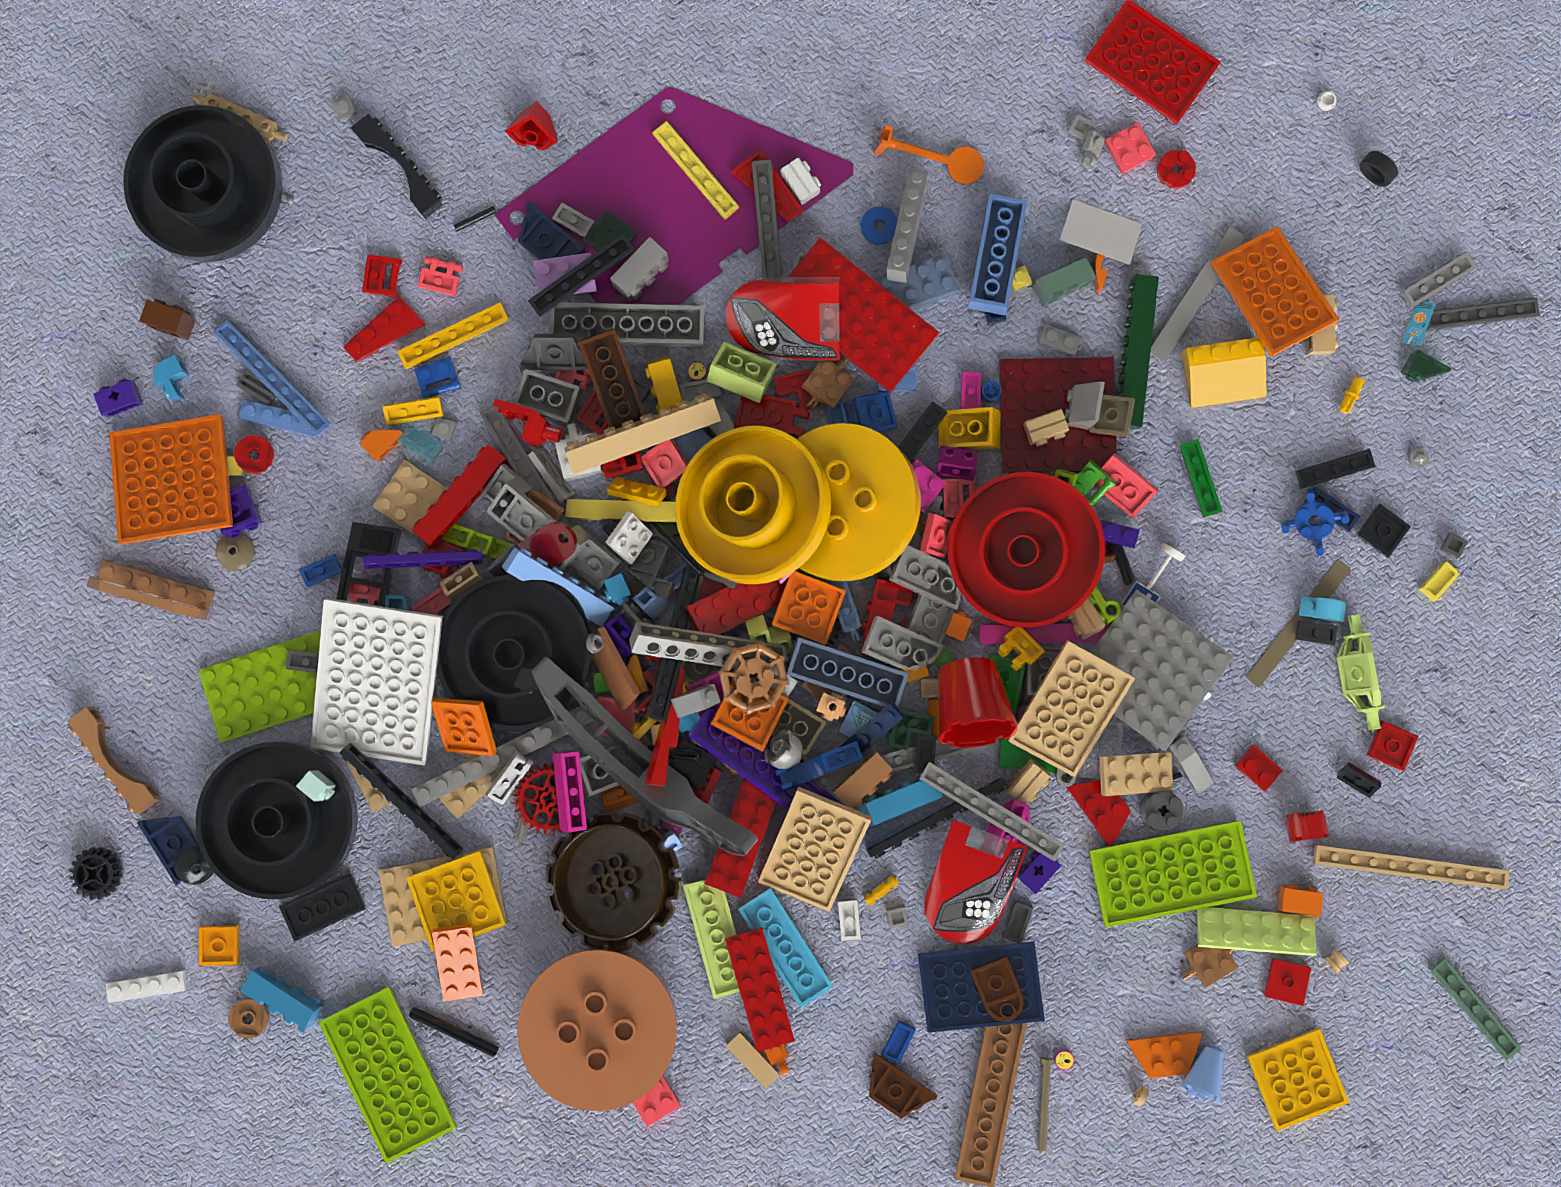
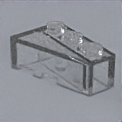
[1076,721,1123,779]

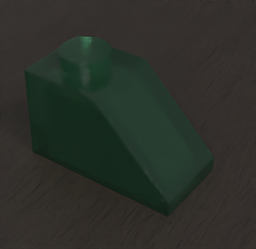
[1401,350,1451,382]

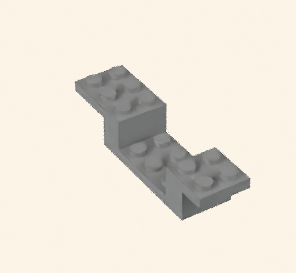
[482,464,622,591]

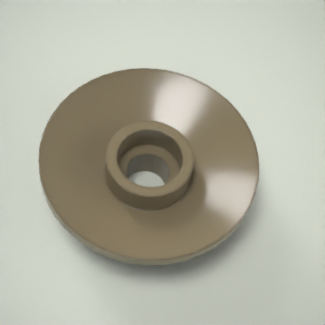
[216,534,255,571]

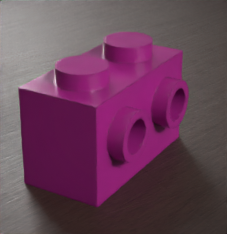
[936,445,978,481]

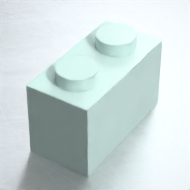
[296,770,336,802]

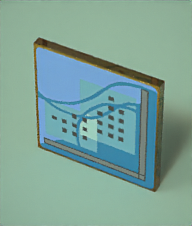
[837,699,879,750]

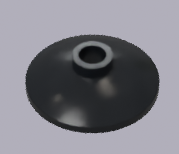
[175,847,214,885]

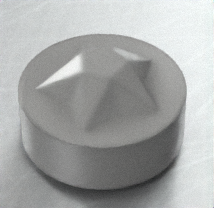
[1408,448,1430,468]

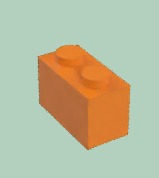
[1277,883,1324,917]

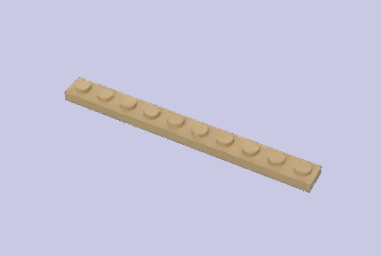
[1313,845,1509,890]

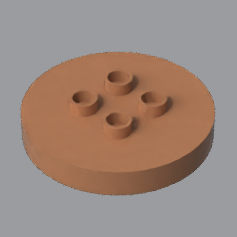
[518,947,678,1111]

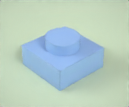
[664,830,682,851]

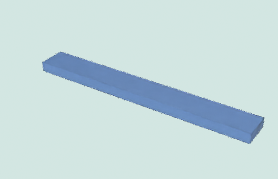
[213,319,332,438]

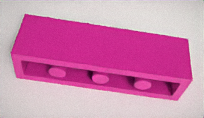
[552,751,587,832]

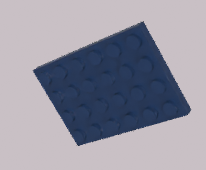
[918,941,1045,1033]

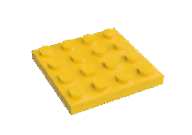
[406,851,507,952]
[1246,1028,1349,1131]

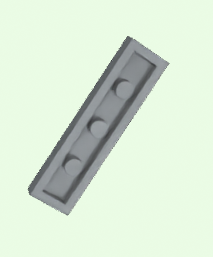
[1401,252,1477,308]

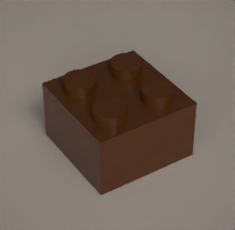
[139,299,196,341]

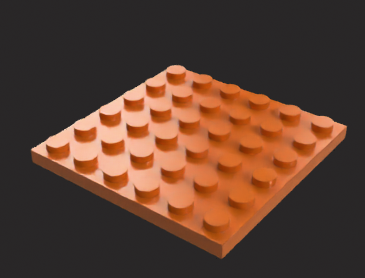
[109,414,233,545]

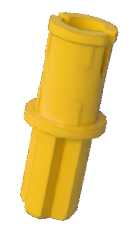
[1339,377,1365,414]

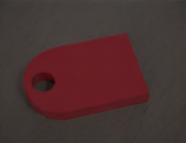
[517,521,577,569]

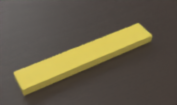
[652,121,739,220]
[565,499,676,522]

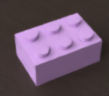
[533,253,597,296]

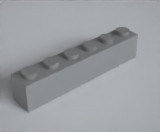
[887,169,928,283]

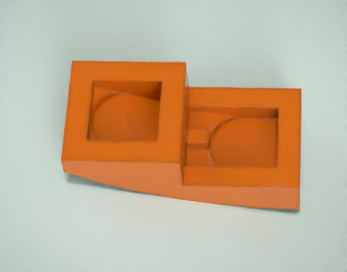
[1093,253,1108,293]

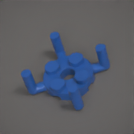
[1281,489,1349,556]

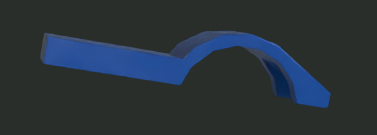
[775,741,864,790]

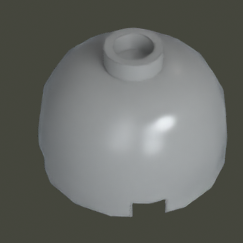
[764,729,803,769]

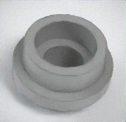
[586,634,604,653]

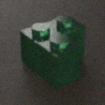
[885,706,935,750]

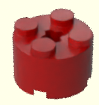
[1285,810,1329,842]

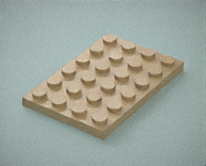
[1007,640,1135,777]
[758,787,872,912]
[378,847,508,947]

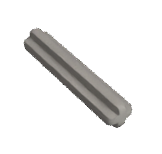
[515,787,536,843]

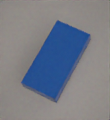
[881,1020,916,1065]

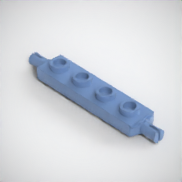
[826,579,862,643]

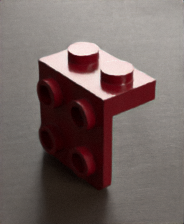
[634,670,657,714]

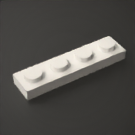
[106,970,188,1003]

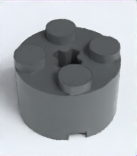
[1140,791,1183,830]

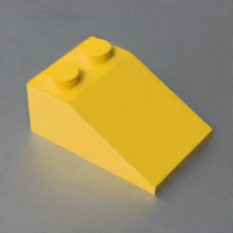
[938,407,1001,450]

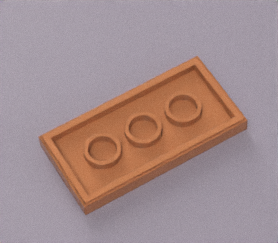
[593,627,640,711]

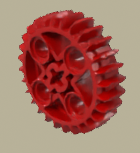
[513,763,584,835]

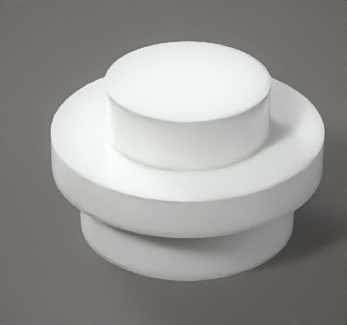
[1317,91,1337,111]

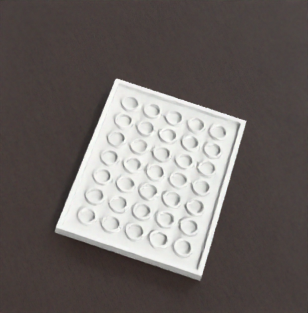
[311,598,443,765]

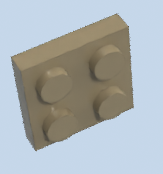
[1089,395,1135,437]

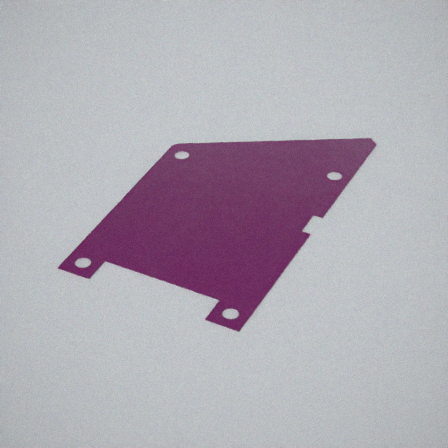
[494,87,853,347]

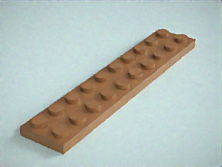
[955,1023,1027,1187]

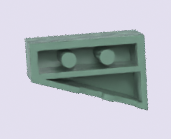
[1033,258,1097,307]

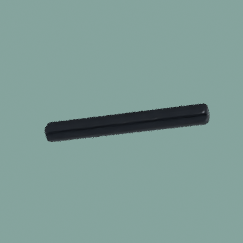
[644,521,707,576]
[409,1007,499,1057]

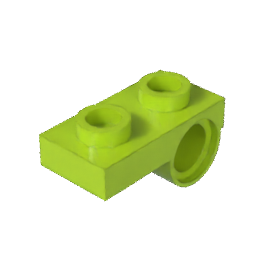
[1089,586,1121,626]

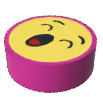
[688,362,707,381]
[1054,1049,1074,1070]

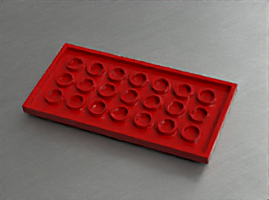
[784,237,940,393]

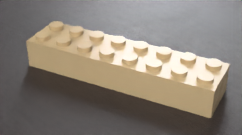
[564,394,721,475]

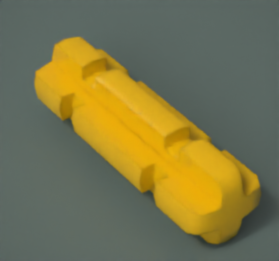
[864,875,899,906]

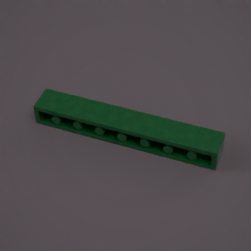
[1116,274,1159,430]

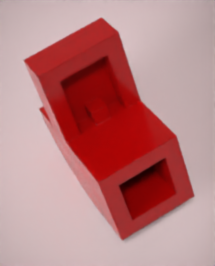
[602,451,643,479]

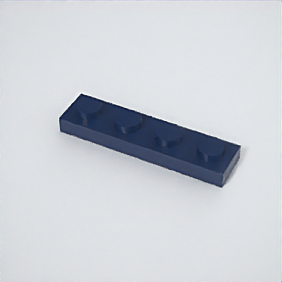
[840,701,905,753]

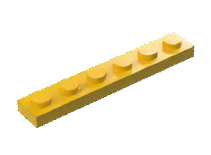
[397,302,510,369]

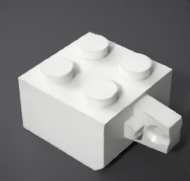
[555,423,603,482]

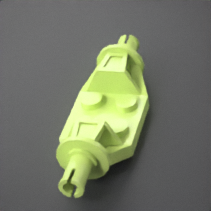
[1337,614,1385,730]

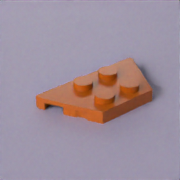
[1126,1031,1202,1078]

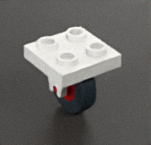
[602,511,653,565]

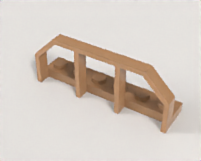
[87,560,215,620]

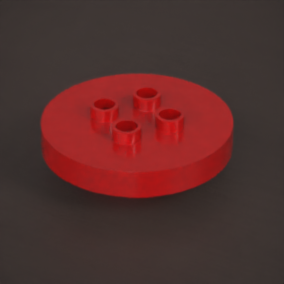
[948,472,1106,628]

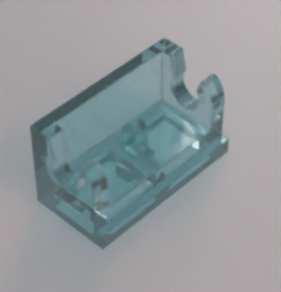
[397,426,444,464]

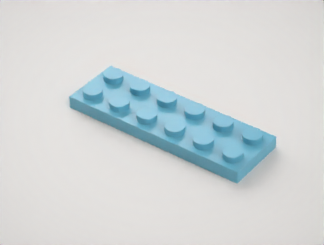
[738,888,833,1008]

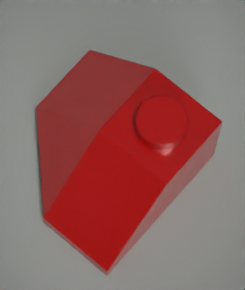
[505,102,558,150]

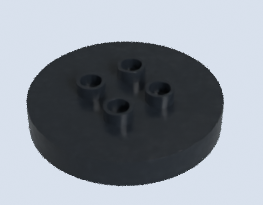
[123,105,282,262]
[437,575,593,731]
[196,741,358,899]

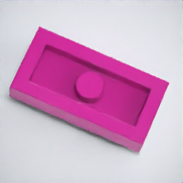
[960,372,981,409]

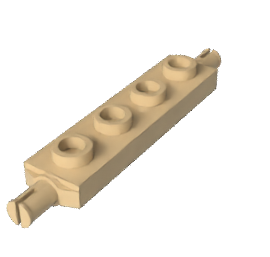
[191,93,288,142]

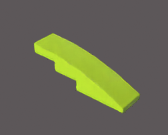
[442,524,512,559]

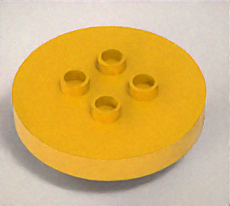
[796,423,921,581]
[675,426,831,584]

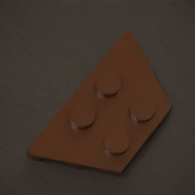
[868,1053,938,1119]

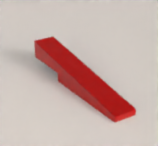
[644,669,685,786]

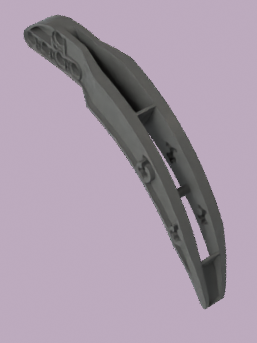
[532,656,758,856]

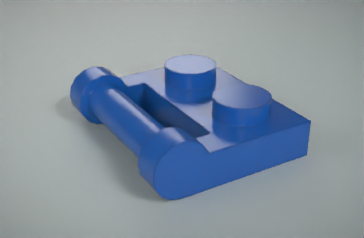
[414,357,461,399]

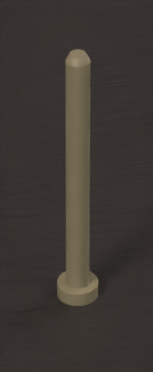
[1038,1057,1054,1153]

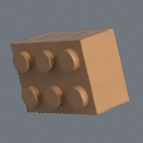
[833,751,893,809]

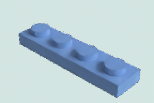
[239,400,315,437]

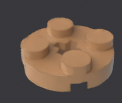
[228,998,269,1038]

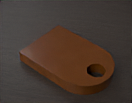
[971,956,1024,1021]

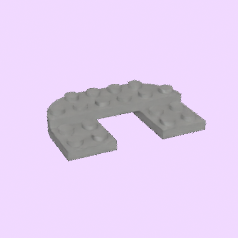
[861,545,960,670]

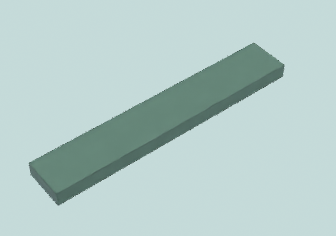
[1428,956,1521,1060]

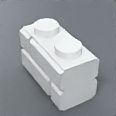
[780,158,821,205]

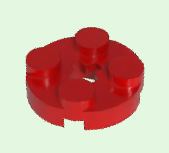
[1157,150,1196,189]
[234,435,274,474]

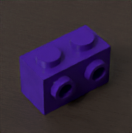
[603,614,633,661]

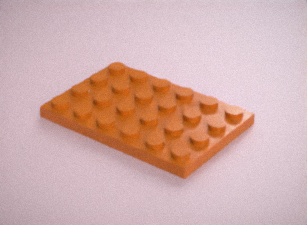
[1211,226,1339,357]

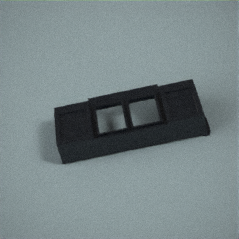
[336,522,401,607]

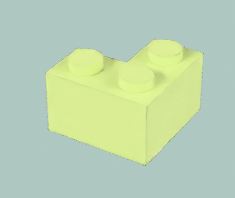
[745,615,793,653]

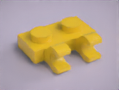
[998,627,1045,671]

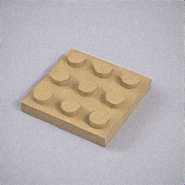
[372,459,448,539]

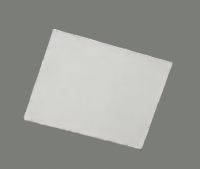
[1060,199,1142,265]

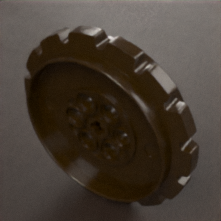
[545,812,681,952]

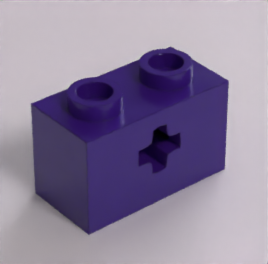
[93,379,143,418]
[1017,850,1062,894]

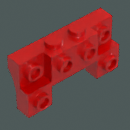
[860,579,913,658]

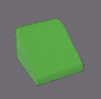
[593,673,610,693]

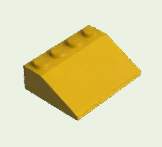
[1181,337,1266,408]

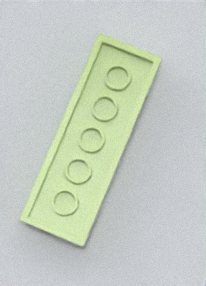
[683,879,740,999]
[1197,907,1317,956]

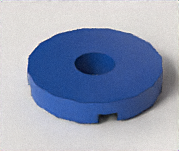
[860,207,898,245]

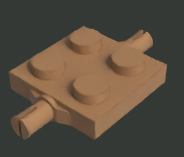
[802,356,854,410]
[1180,945,1239,988]

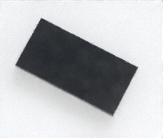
[279,874,367,942]

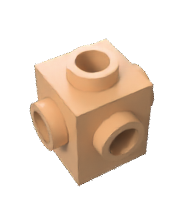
[816,692,847,721]

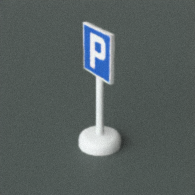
[1120,542,1186,607]

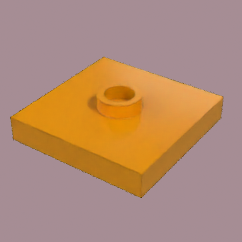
[199,925,239,966]

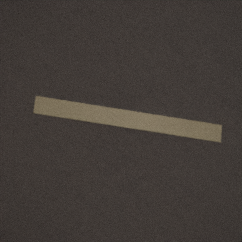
[1246,559,1351,688]

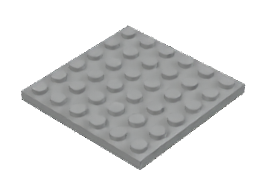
[1091,589,1233,751]

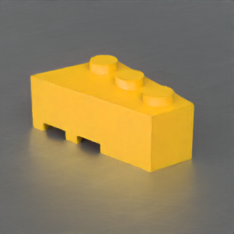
[645,354,682,413]

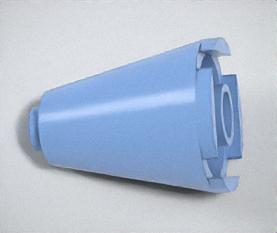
[1180,1044,1224,1103]

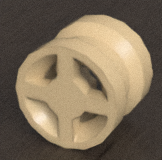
[1323,949,1349,974]

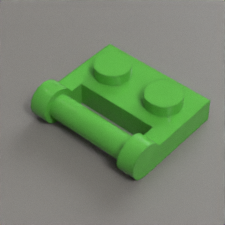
[1075,460,1116,508]

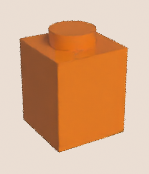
[945,611,972,642]

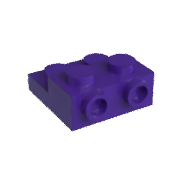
[220,485,262,538]

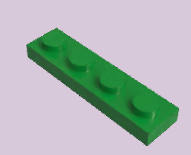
[1179,439,1223,518]

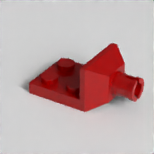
[493,398,563,447]

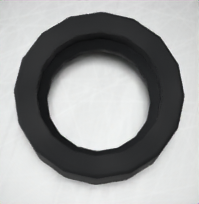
[1359,151,1398,187]

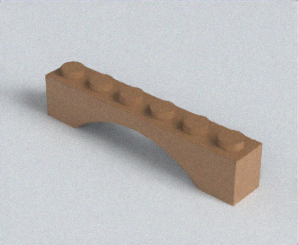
[67,707,161,814]

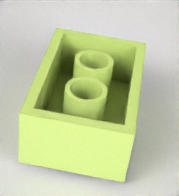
[707,342,777,403]

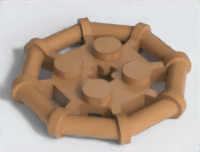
[718,641,789,715]

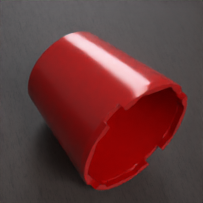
[939,657,1018,748]

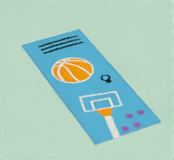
[1402,301,1436,346]

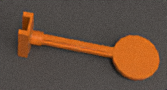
[873,125,984,185]

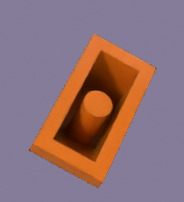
[359,430,406,462]

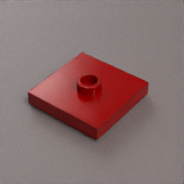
[1366,721,1418,771]
[1264,958,1312,1006]

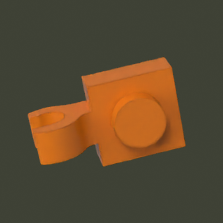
[765,1045,790,1076]

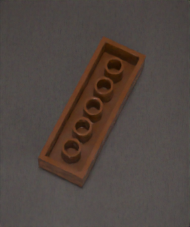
[577,328,646,429]

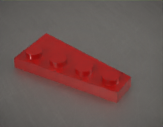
[730,149,804,223]
[343,296,426,362]

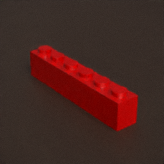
[412,444,508,549]

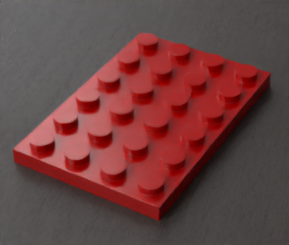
[1084,0,1221,125]

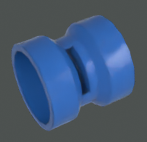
[981,381,1001,403]

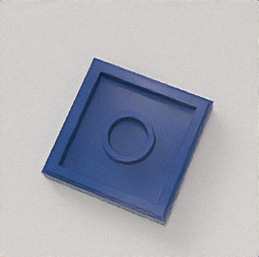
[852,391,898,432]

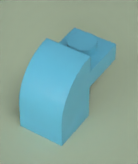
[1299,597,1346,622]

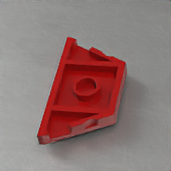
[1066,780,1131,846]

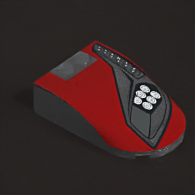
[726,277,841,360]
[924,818,1027,944]

